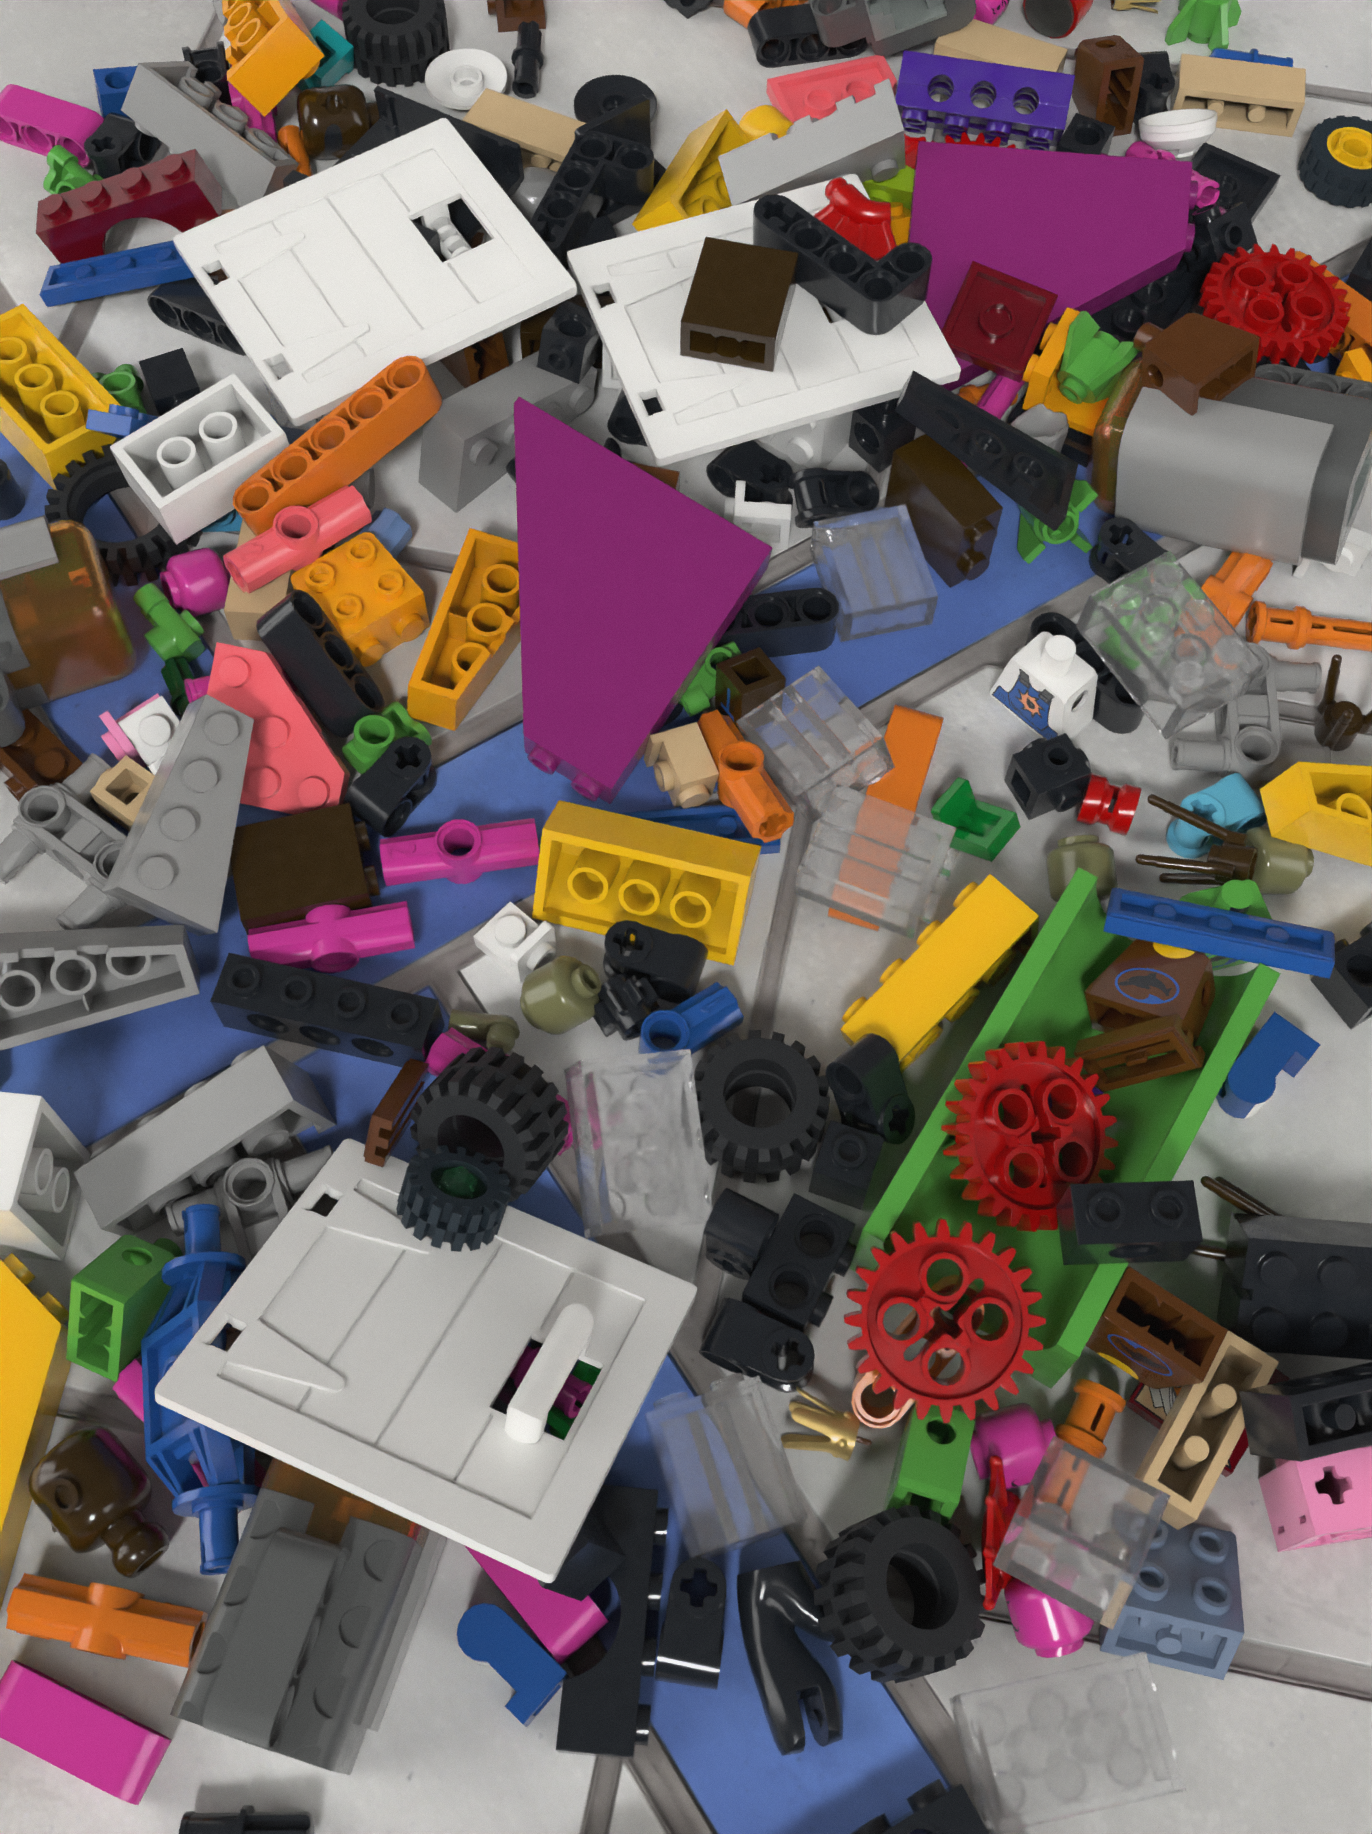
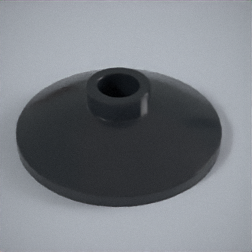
[574,75,657,123]

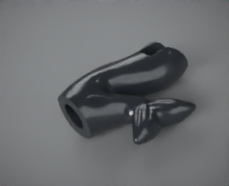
[736,1560,844,1756]

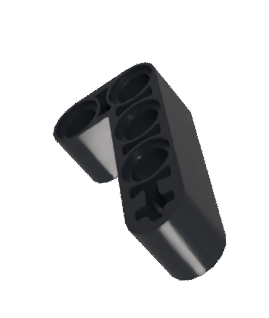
[529,131,654,270]
[753,194,932,335]

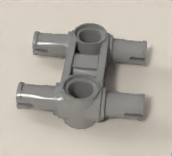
[1165,642,1331,789]
[0,753,130,930]
[165,1145,334,1335]

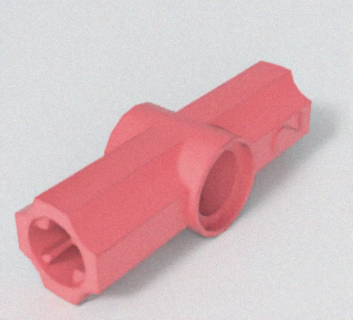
[223,485,372,594]

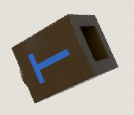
[715,647,786,737]

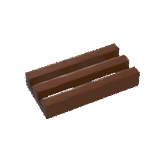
[1074,1013,1205,1092]
[363,1058,429,1167]

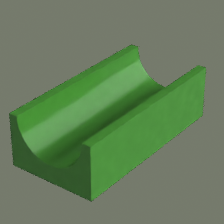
[850,867,1281,1389]

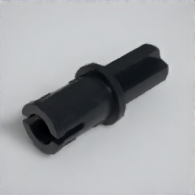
[511,20,544,99]
[179,1805,314,1834]

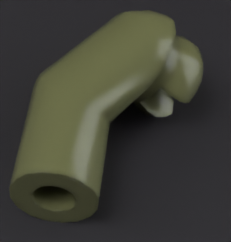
[448,1009,520,1053]

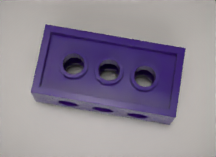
[895,50,1075,151]

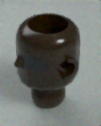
[297,84,380,160]
[28,1426,169,1579]

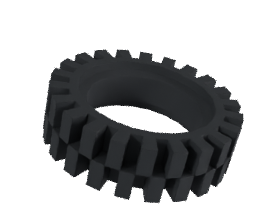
[45,444,201,587]

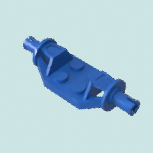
[141,1204,260,1575]

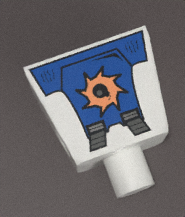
[989,631,1098,741]

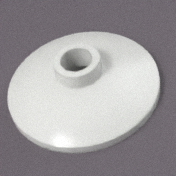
[425,48,508,110]

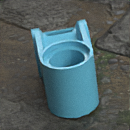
[1166,773,1267,859]

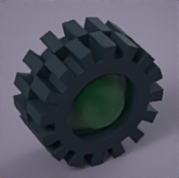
[396,1145,511,1252]

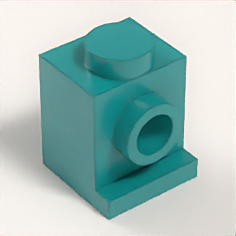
[296,19,354,91]

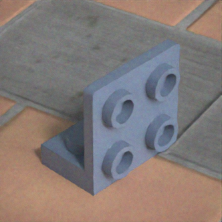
[1099,1507,1245,1680]

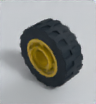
[1298,115,1372,208]

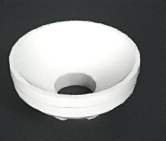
[1139,109,1217,158]

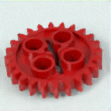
[1199,244,1351,367]
[941,1041,1118,1232]
[844,1218,1046,1423]

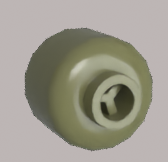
[1245,827,1314,895]
[1046,835,1118,904]
[520,956,601,1035]

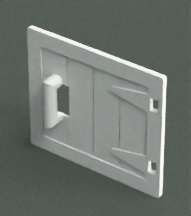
[173,118,577,426]
[567,174,961,466]
[155,1138,697,1583]

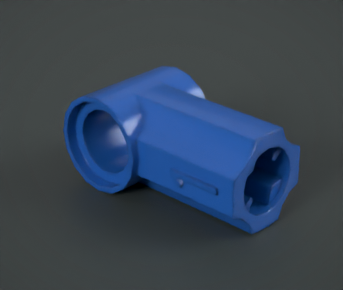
[638,982,744,1076]

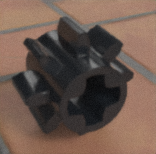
[593,973,660,1041]

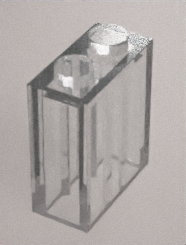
[810,505,938,642]
[736,665,895,825]
[794,783,960,939]
[645,1373,808,1560]

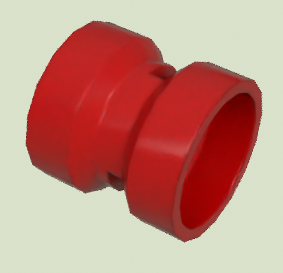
[1076,773,1141,836]

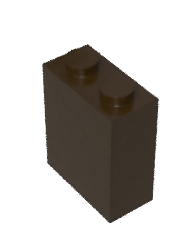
[680,237,798,372]
[883,434,1003,588]
[230,803,381,935]

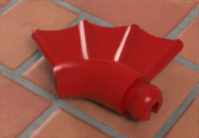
[814,177,897,261]
[981,1455,1024,1611]

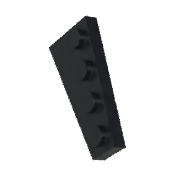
[895,371,1079,531]

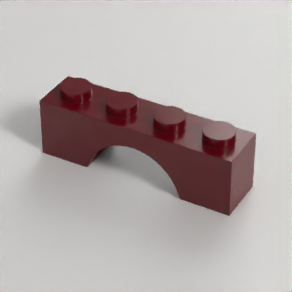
[36,149,222,264]

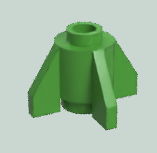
[1165,0,1242,52]
[1057,311,1139,404]
[1017,480,1098,564]

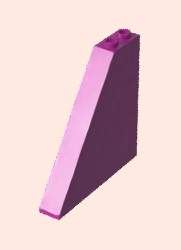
[908,141,1198,391]
[514,397,772,804]

